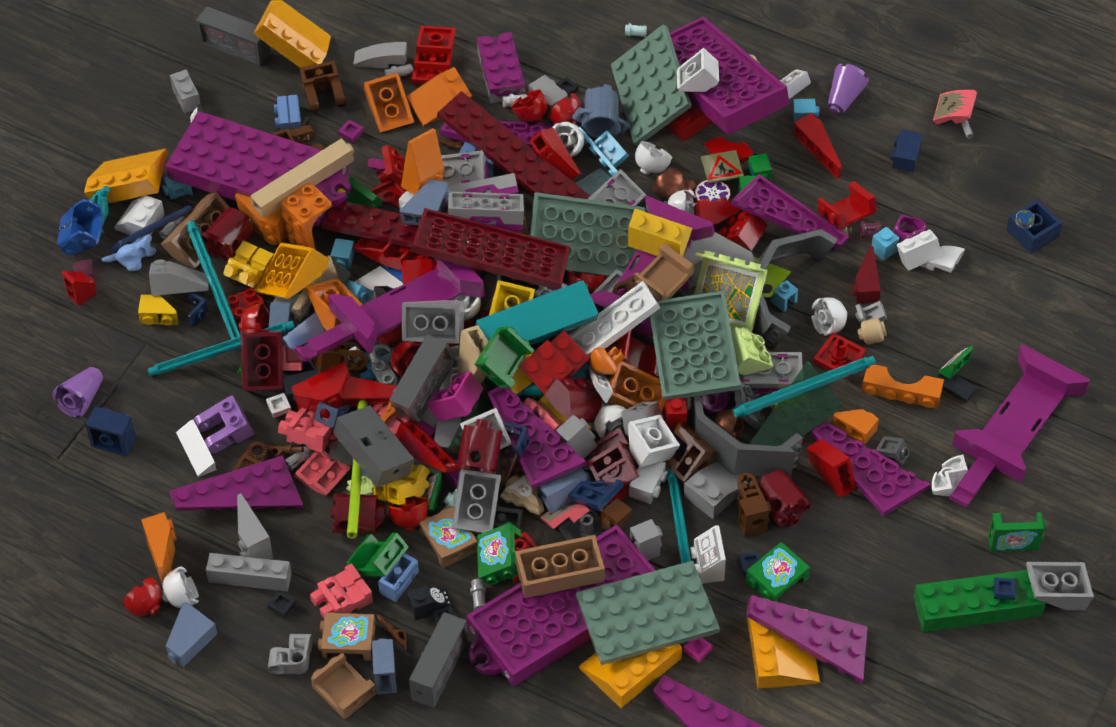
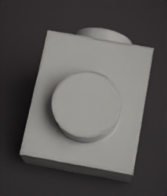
[855,301,887,323]

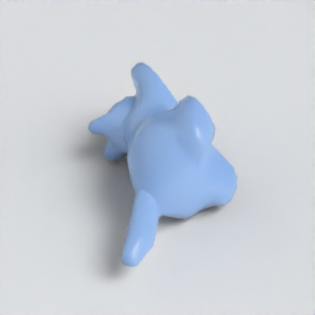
[102,235,156,271]

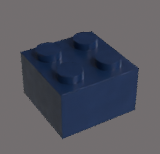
[1006,199,1062,254]
[85,406,136,457]

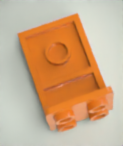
[280,183,332,250]

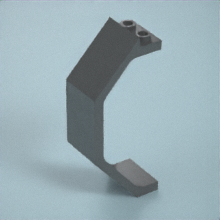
[752,229,837,349]
[687,396,803,477]

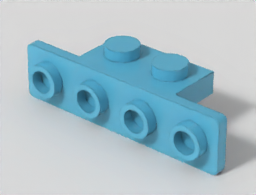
[579,127,629,176]

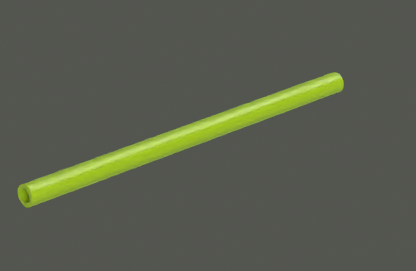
[347,400,368,538]

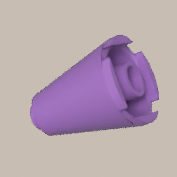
[827,64,869,115]
[53,367,103,417]

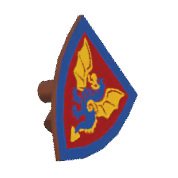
[498,450,526,490]

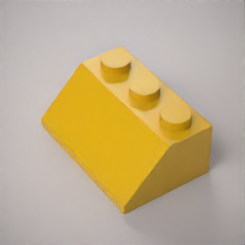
[628,209,692,256]
[489,280,535,315]

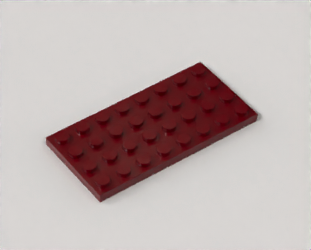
[411,208,570,290]

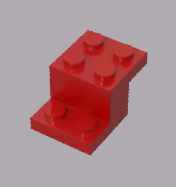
[519,330,590,394]

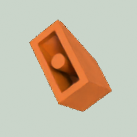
[832,409,879,445]

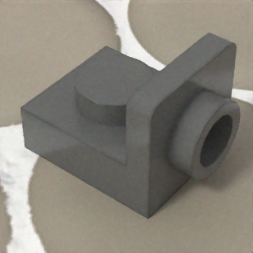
[876,436,910,466]

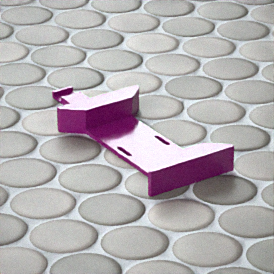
[586,196,715,366]
[295,259,485,362]
[949,344,1090,508]

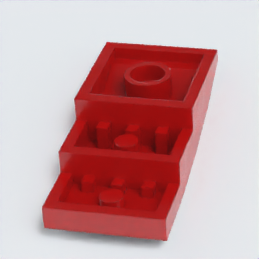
[412,26,456,85]
[353,237,434,271]

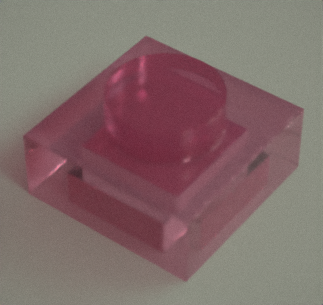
[73,259,94,278]

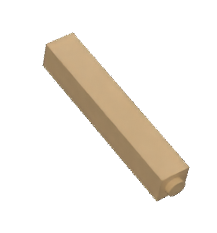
[250,138,354,218]

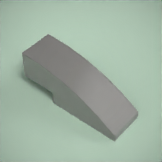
[353,42,407,69]

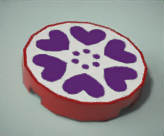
[694,180,731,203]

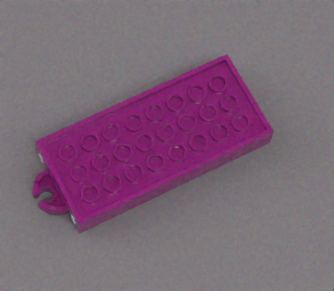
[670,17,790,135]
[165,111,351,227]
[466,525,656,687]

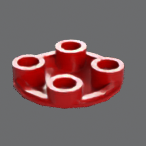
[227,288,265,320]

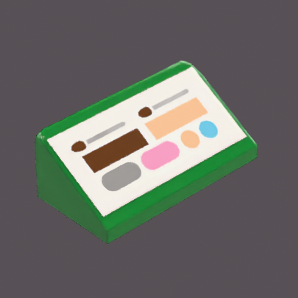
[938,346,973,379]
[424,473,443,516]

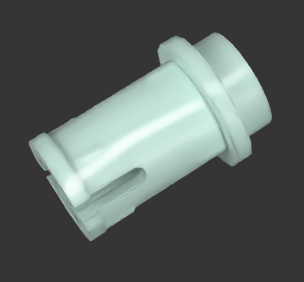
[625,23,647,37]

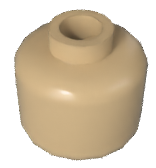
[858,318,887,345]

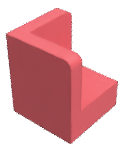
[282,345,303,371]

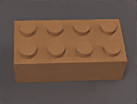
[515,535,605,598]

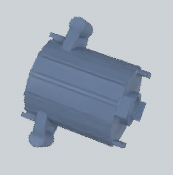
[572,84,630,138]

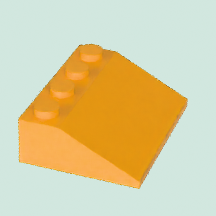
[253,0,331,68]
[84,149,168,203]
[255,243,330,299]
[747,609,820,689]
[579,644,682,708]

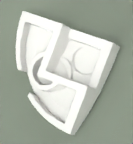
[921,246,965,273]
[932,455,968,496]

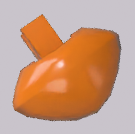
[590,346,625,375]

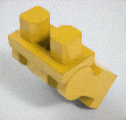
[223,241,274,288]
[373,464,430,505]

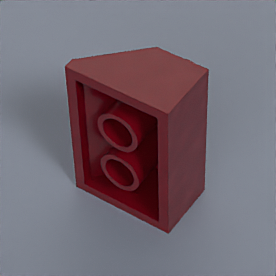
[240,329,283,391]
[544,378,602,422]

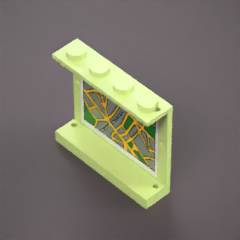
[694,250,768,333]

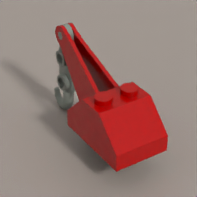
[291,344,398,418]

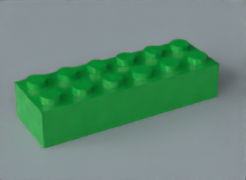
[913,570,1046,632]

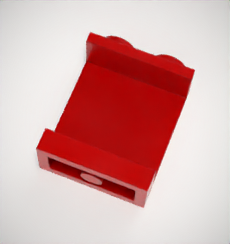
[817,181,877,229]
[615,329,659,378]

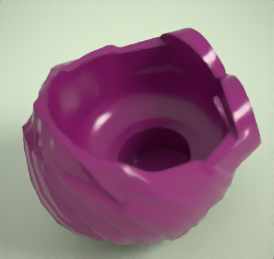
[892,215,927,243]
[701,391,730,415]

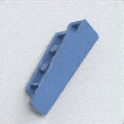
[282,312,327,349]

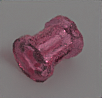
[860,221,881,238]

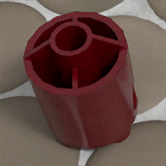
[201,207,254,262]
[457,419,503,474]
[758,470,811,526]
[331,493,386,534]

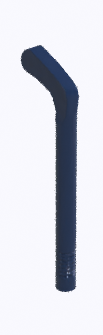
[110,205,192,254]

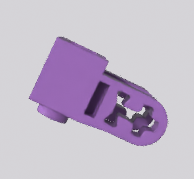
[194,395,255,453]

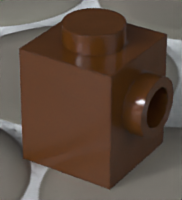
[599,498,632,530]

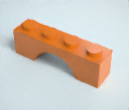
[862,365,944,409]

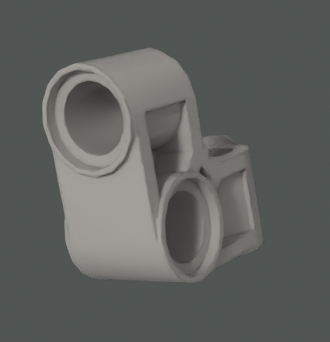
[268,634,312,674]

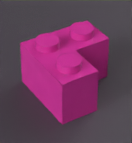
[427,371,484,422]

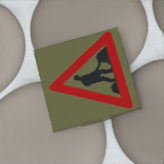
[700,150,744,184]

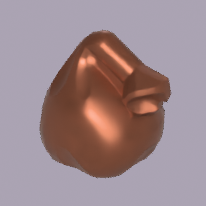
[652,167,696,201]
[707,409,744,441]

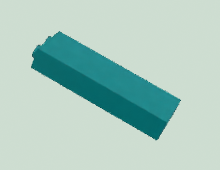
[475,280,599,346]

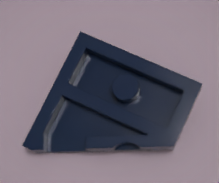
[569,479,624,511]

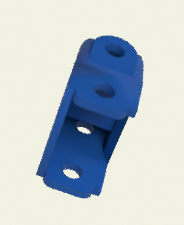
[57,199,103,255]

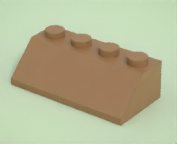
[161,192,229,269]

